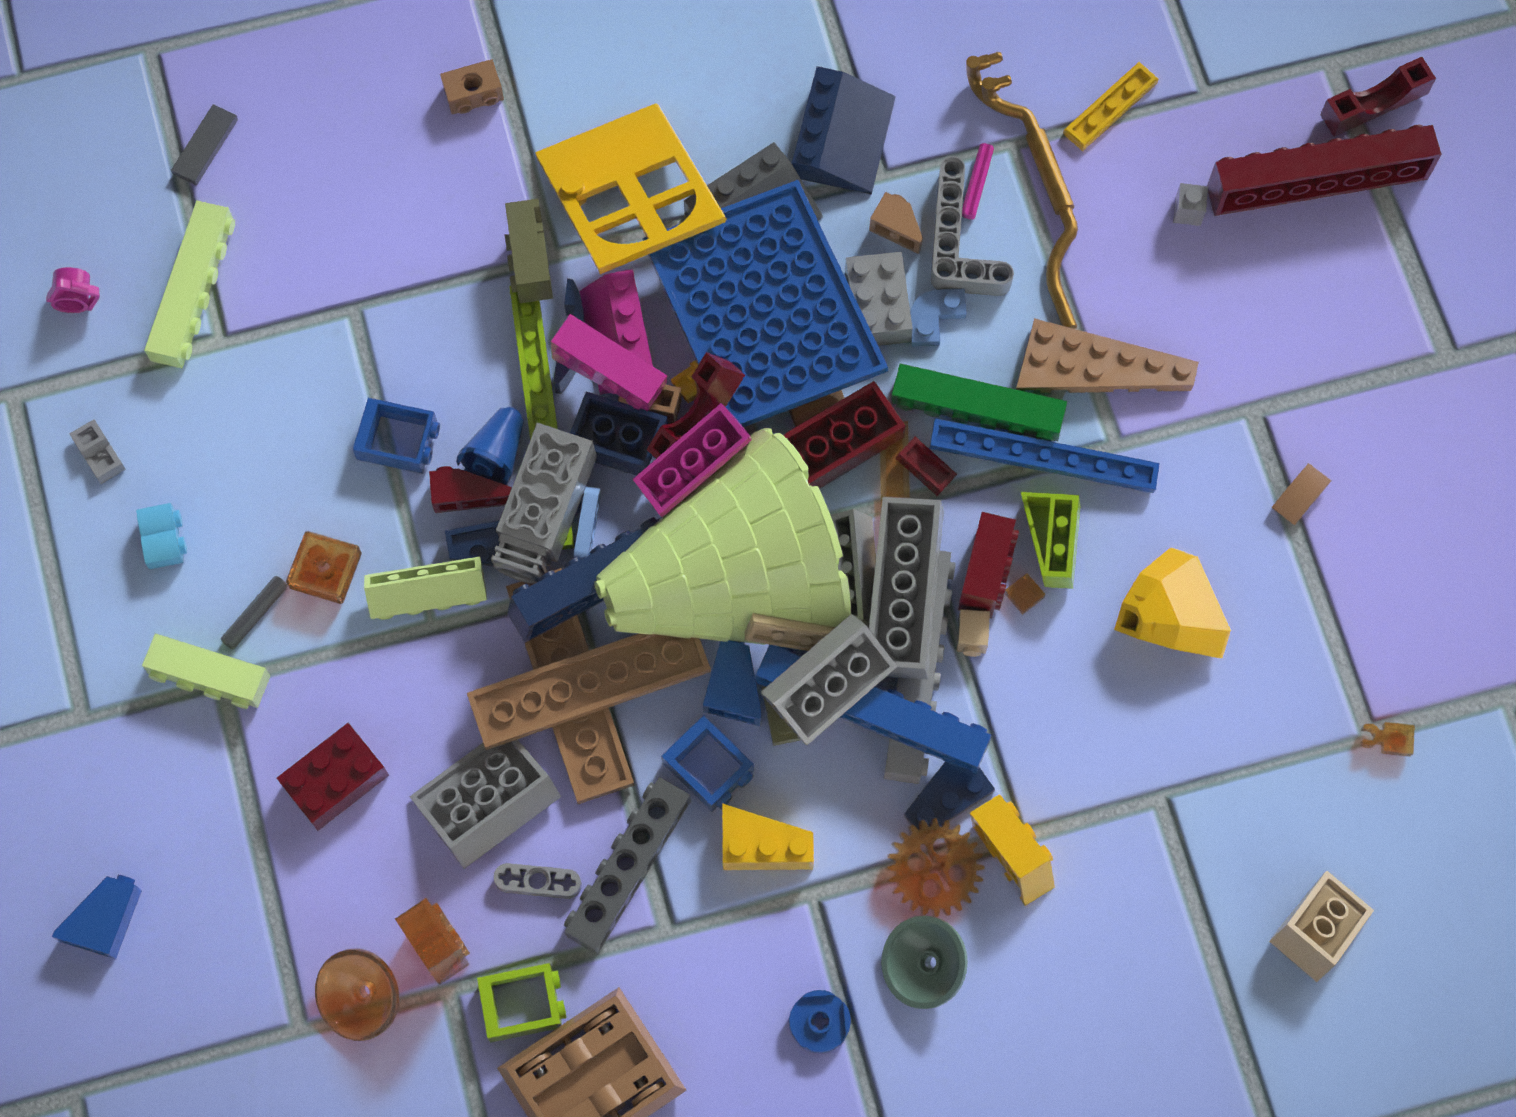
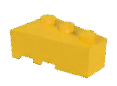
[970,794,1055,906]

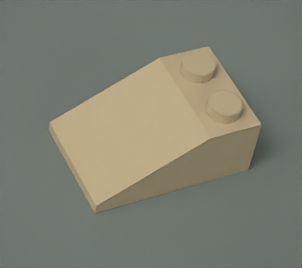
[1269,871,1374,982]

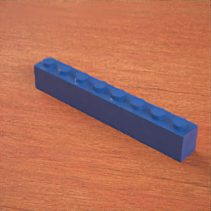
[755,644,991,774]

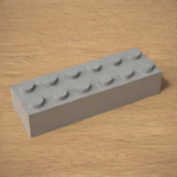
[869,497,944,679]

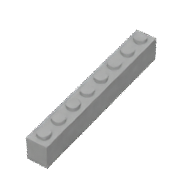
[884,551,956,784]

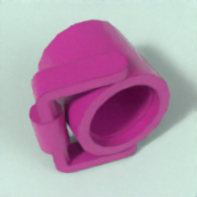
[46,267,100,313]

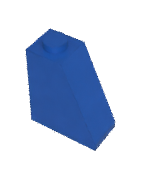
[703,640,762,726]
[52,874,142,959]

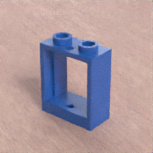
[353,398,440,474]
[661,715,754,812]

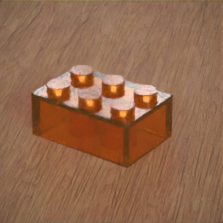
[395,898,470,985]

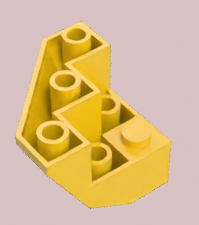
[1114,548,1231,658]

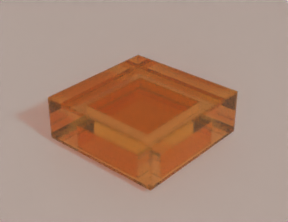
[1004,573,1046,615]

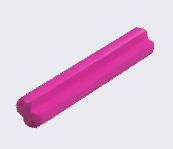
[962,143,994,220]

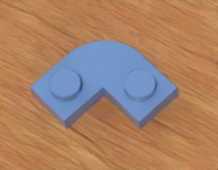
[910,289,967,347]

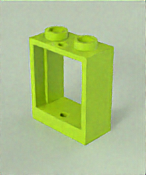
[477,963,567,1043]

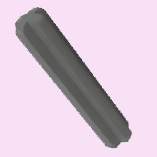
[221,576,287,649]

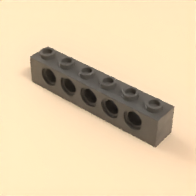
[564,777,691,955]

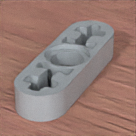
[494,863,582,899]

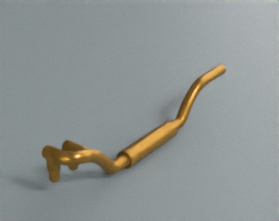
[966,52,1078,329]

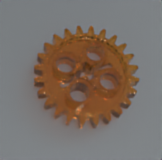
[886,818,985,917]

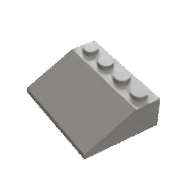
[409,739,561,869]

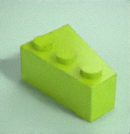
[1021,492,1081,589]

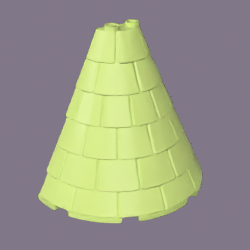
[594,428,851,645]

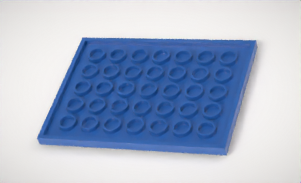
[642,180,888,428]

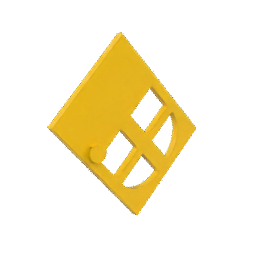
[535,103,727,274]

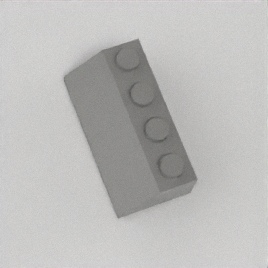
[761,614,898,745]

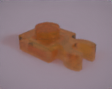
[1360,722,1415,757]

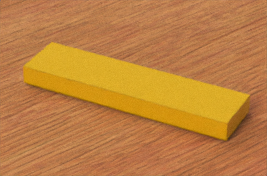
[1063,62,1159,151]

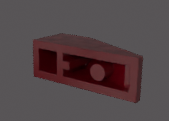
[429,466,512,513]

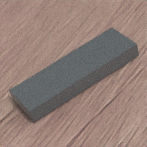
[171,104,238,186]

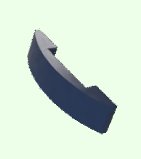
[553,278,585,394]

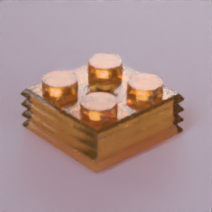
[286,531,362,604]

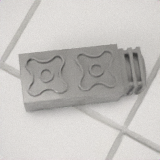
[491,423,597,584]

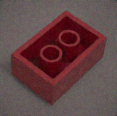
[958,512,1019,619]
[276,722,389,831]

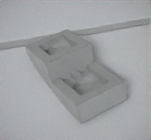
[70,419,126,484]

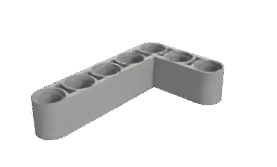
[931,156,1014,296]

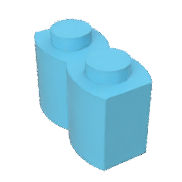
[136,503,188,570]

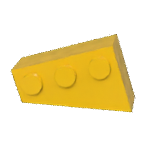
[722,803,814,870]

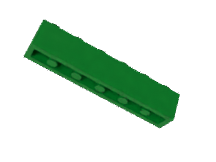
[892,363,1067,442]

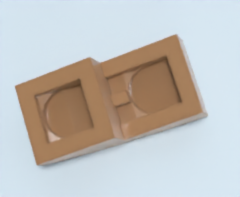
[1272,463,1332,525]

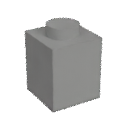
[1173,183,1208,226]

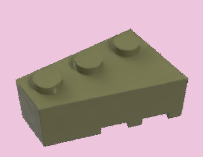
[504,199,553,303]

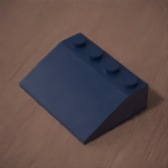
[792,66,896,195]

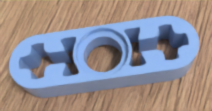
[573,486,601,559]

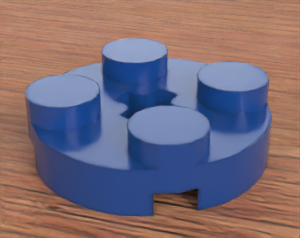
[789,990,851,1053]

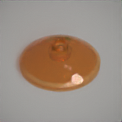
[315,948,399,1041]

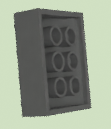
[684,142,823,220]

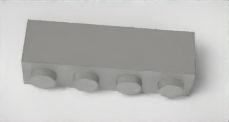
[831,509,876,628]

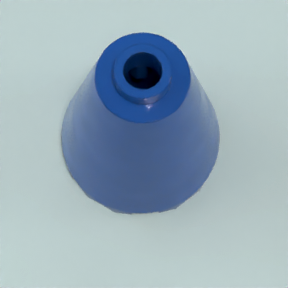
[456,407,524,485]

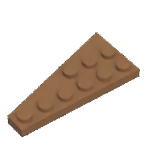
[1016,318,1199,393]

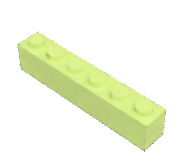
[144,200,235,369]

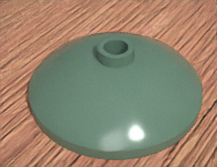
[881,916,968,1009]

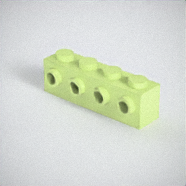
[364,556,487,620]
[142,633,271,709]

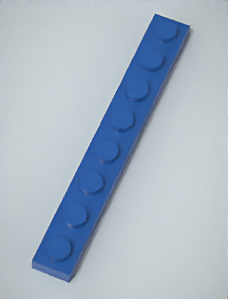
[929,418,1160,493]

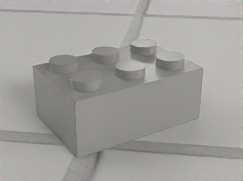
[845,252,913,346]

